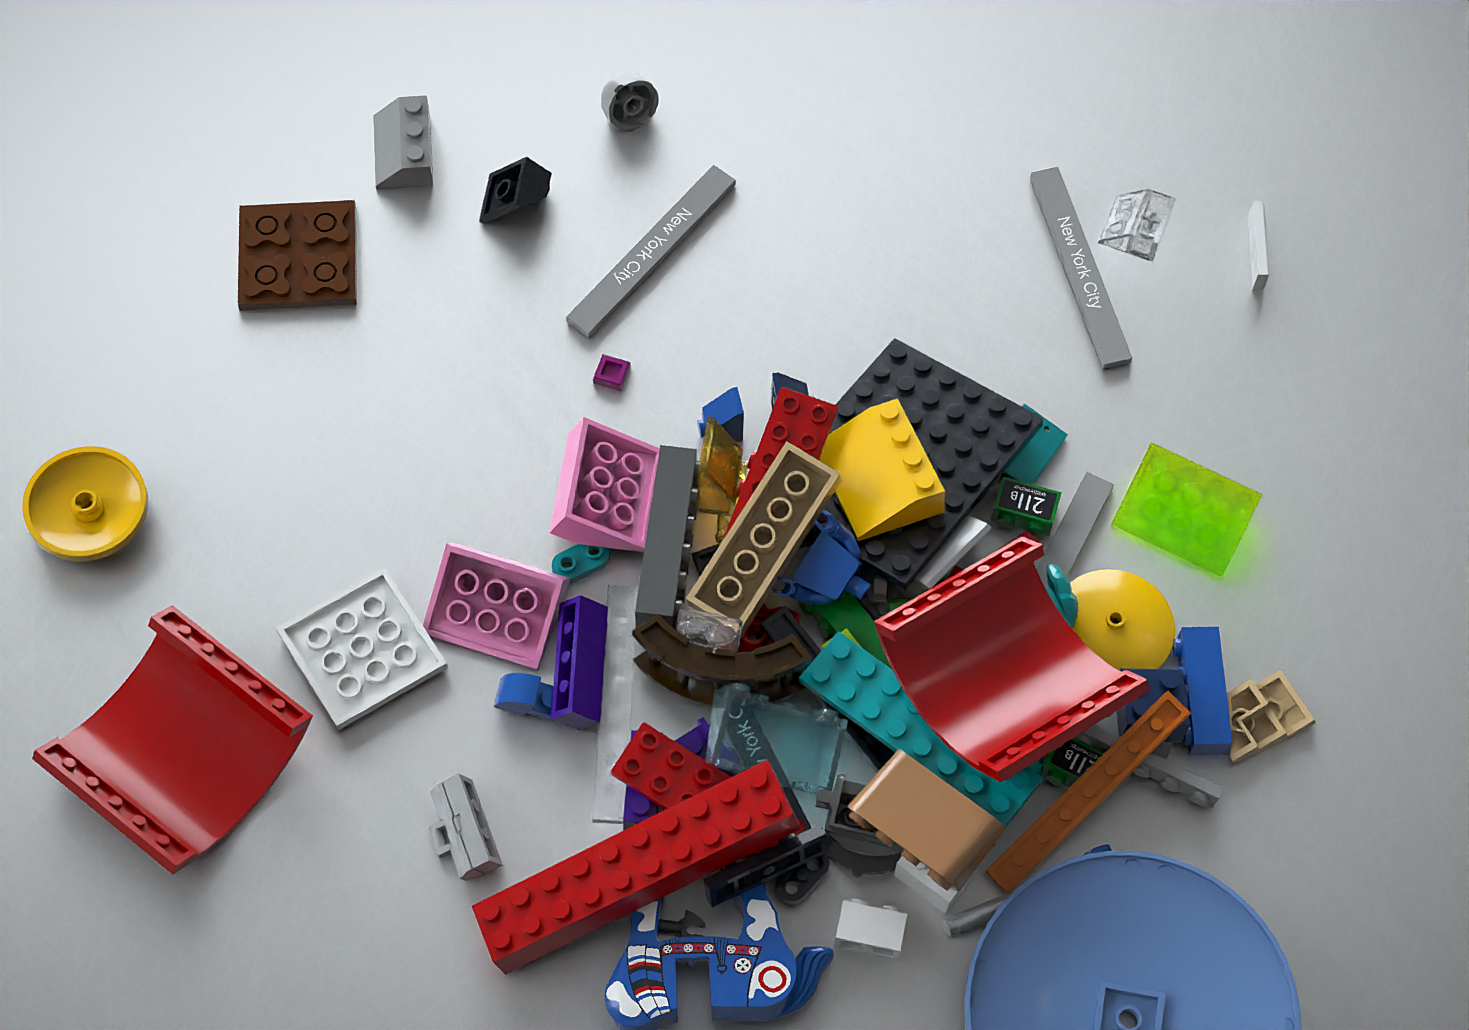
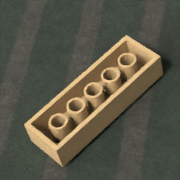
[686,442,841,638]

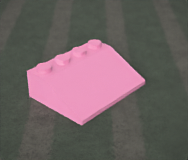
[549,417,660,552]
[423,543,571,670]

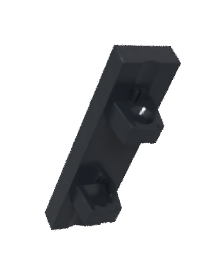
[703,824,828,908]

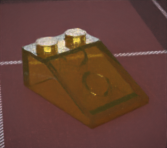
[698,416,748,517]

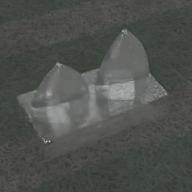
[676,607,743,653]

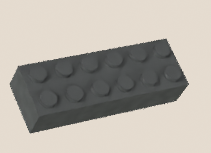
[635,445,702,631]

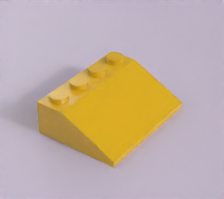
[819,399,945,541]

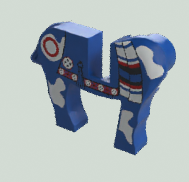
[605,883,834,1030]

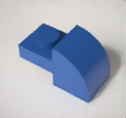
[493,673,556,723]

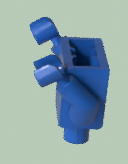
[772,510,871,605]

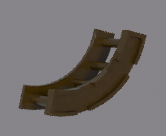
[632,614,812,710]

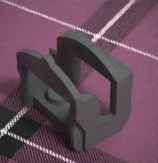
[815,774,903,878]

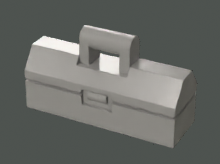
[428,773,503,881]

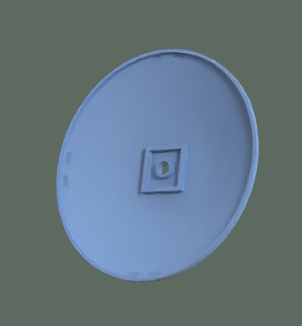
[964,851,1301,1030]

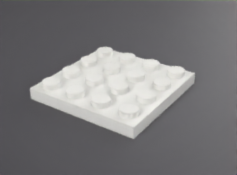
[276,567,448,730]

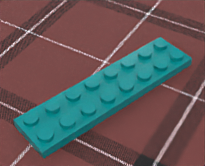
[799,631,1043,828]

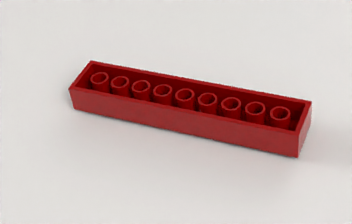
[472,760,802,975]

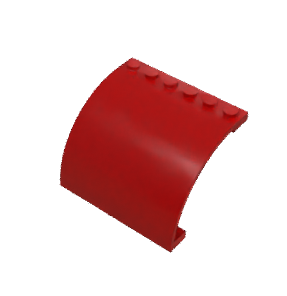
[874,536,1149,783]
[32,605,313,875]

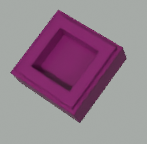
[593,354,631,391]

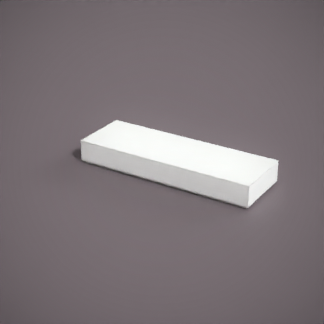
[1247,201,1269,290]

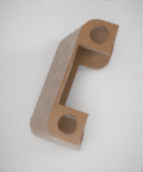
[847,749,1006,892]

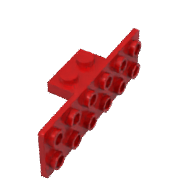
[723,387,838,540]
[610,722,806,860]

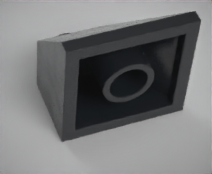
[479,156,552,224]

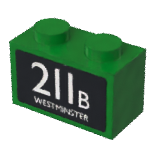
[991,476,1062,537]
[1041,738,1104,788]

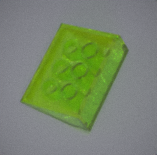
[1111,442,1263,577]

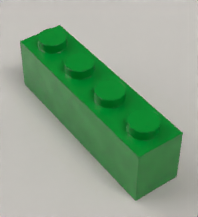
[798,592,892,669]

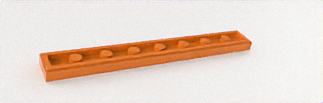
[985,691,1191,893]

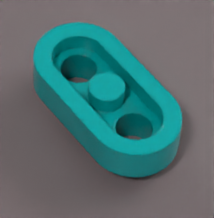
[552,544,610,584]

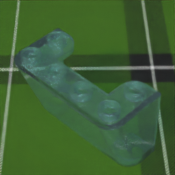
[705,683,848,795]

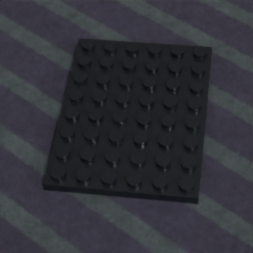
[808,338,1043,590]

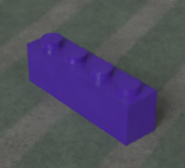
[551,595,608,730]

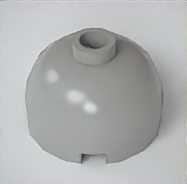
[601,72,659,131]

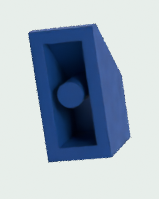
[697,387,744,448]

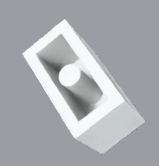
[834,899,908,961]

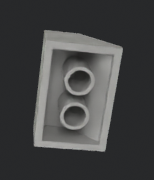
[373,95,433,189]
[894,515,991,599]

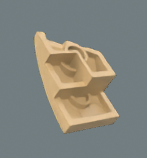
[1227,669,1316,763]

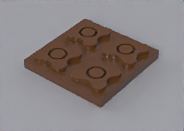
[238,200,357,311]

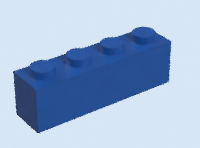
[1172,626,1232,755]

